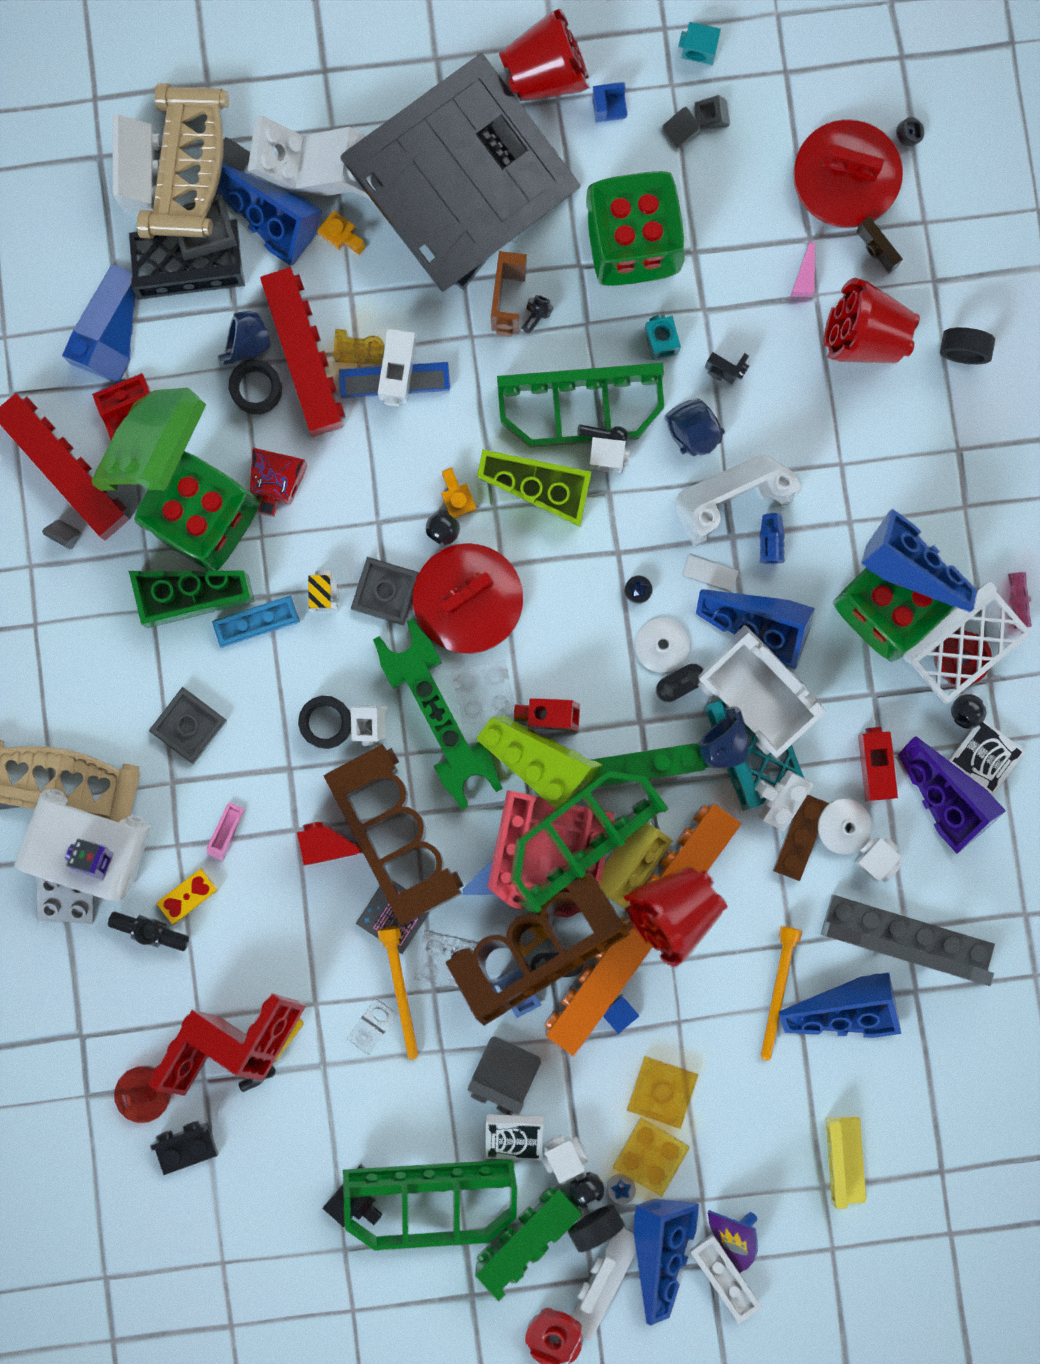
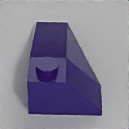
[898,736,1006,854]

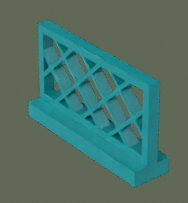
[704,700,804,811]

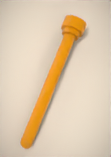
[377,925,418,1060]
[761,926,803,1061]

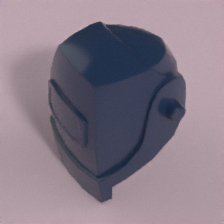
[218,310,270,366]
[664,398,725,457]
[699,706,749,768]

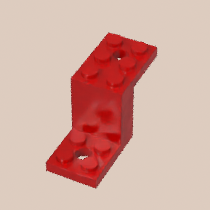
[148,994,306,1096]

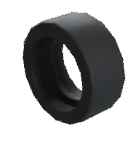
[940,327,995,365]
[228,359,282,414]
[298,695,351,749]
[568,1204,625,1252]

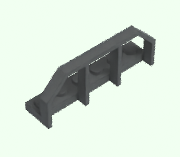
[820,894,995,987]

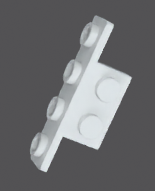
[571,1227,636,1340]

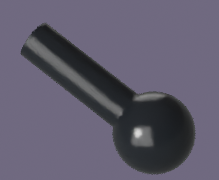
[577,424,629,445]

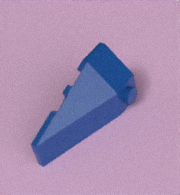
[217,164,323,266]
[62,264,136,383]
[861,508,978,612]
[696,589,815,669]
[779,972,901,1038]
[633,1199,699,1326]

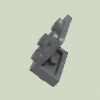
[467,1036,541,1115]

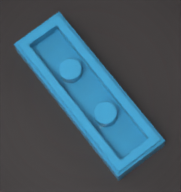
[212,595,300,648]

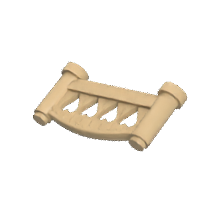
[137,83,230,239]
[0,740,140,822]

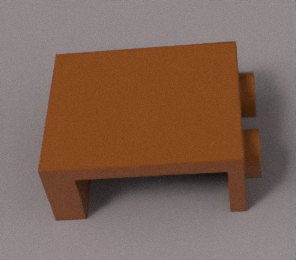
[491,251,527,337]

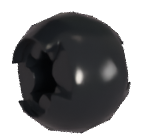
[426,512,460,545]
[951,694,987,729]
[569,1172,605,1208]

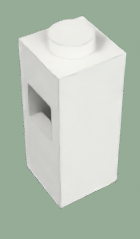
[378,329,416,406]

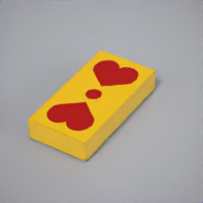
[156,868,218,925]

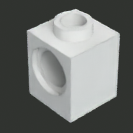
[589,437,630,473]

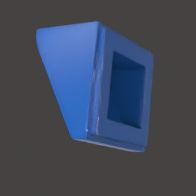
[603,994,639,1034]

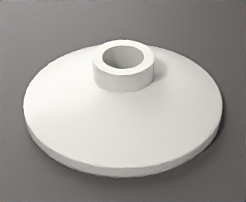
[635,618,690,673]
[818,799,871,855]

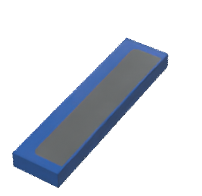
[339,362,450,398]

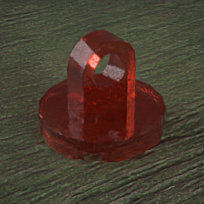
[114,1066,172,1123]

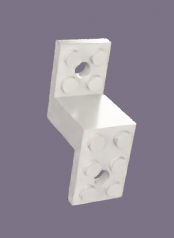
[248,116,381,200]

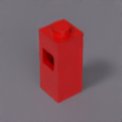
[858,727,898,801]

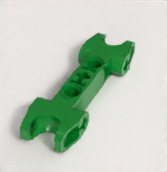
[373,619,503,810]

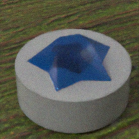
[607,1174,636,1204]

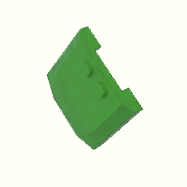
[92,387,207,491]

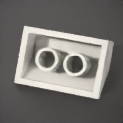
[113,114,161,213]

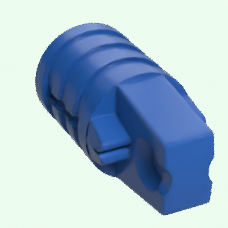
[760,513,785,564]

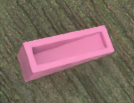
[790,242,815,297]
[207,802,244,861]

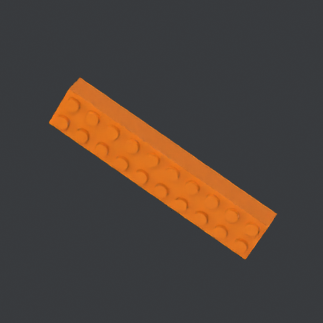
[544,804,742,1057]

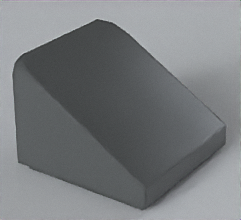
[694,95,730,129]
[662,106,701,149]
[223,137,250,172]
[42,520,81,549]

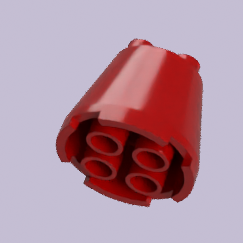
[499,8,591,101]
[824,278,920,364]
[623,867,728,967]

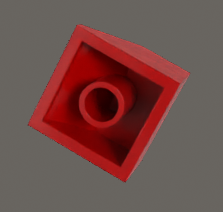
[297,822,363,865]

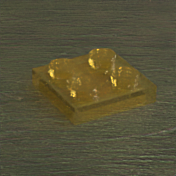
[627,1055,698,1129]
[612,1117,690,1197]

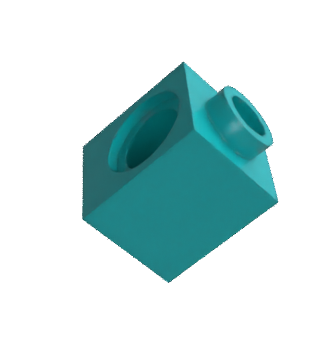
[678,22,721,65]
[644,314,681,361]

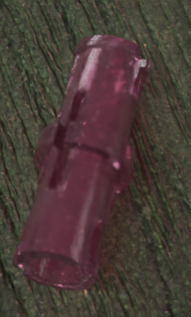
[1008,572,1032,629]

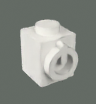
[854,838,903,882]
[542,1135,588,1184]

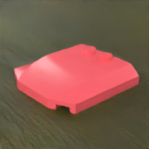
[487,790,614,918]

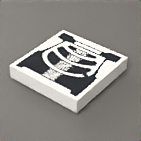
[948,720,1026,796]
[485,1114,544,1161]

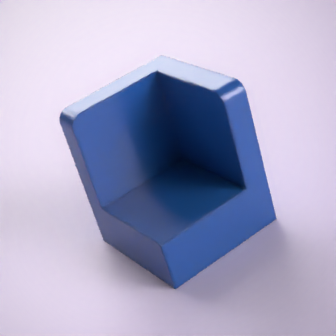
[592,82,627,122]

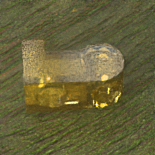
[333,329,385,364]

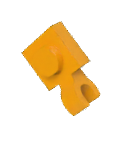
[317,210,366,255]
[441,467,477,518]

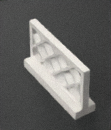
[903,581,1032,705]

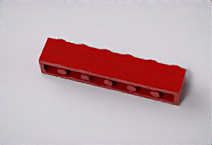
[260,267,346,437]
[0,393,130,541]

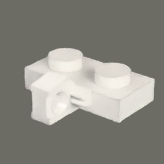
[755,770,813,832]

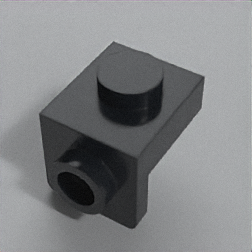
[704,352,750,384]

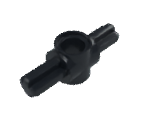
[108,911,190,952]

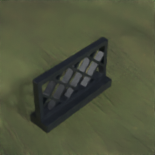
[129,219,245,300]

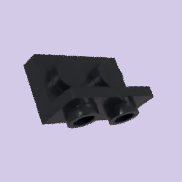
[150,1120,219,1175]

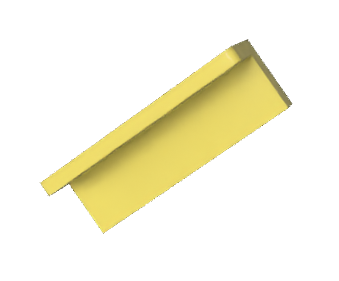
[600,823,673,909]
[825,1116,866,1209]

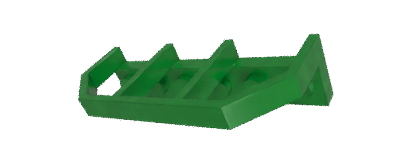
[497,363,664,448]
[510,771,668,913]
[343,1159,517,1251]

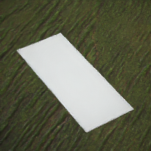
[683,555,739,591]

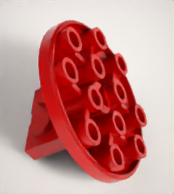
[793,119,903,228]
[413,543,523,654]

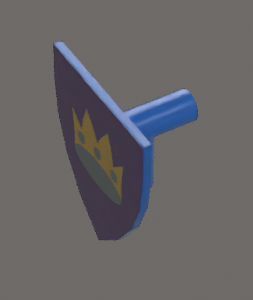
[707,1210,758,1273]

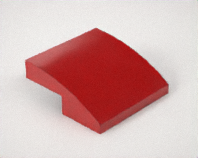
[92,373,151,440]

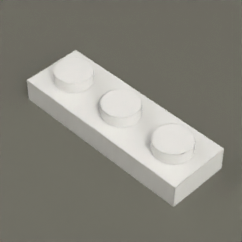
[690,1233,762,1324]

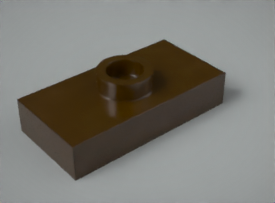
[856,216,903,273]

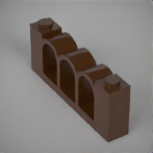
[323,744,464,926]
[445,871,630,1026]

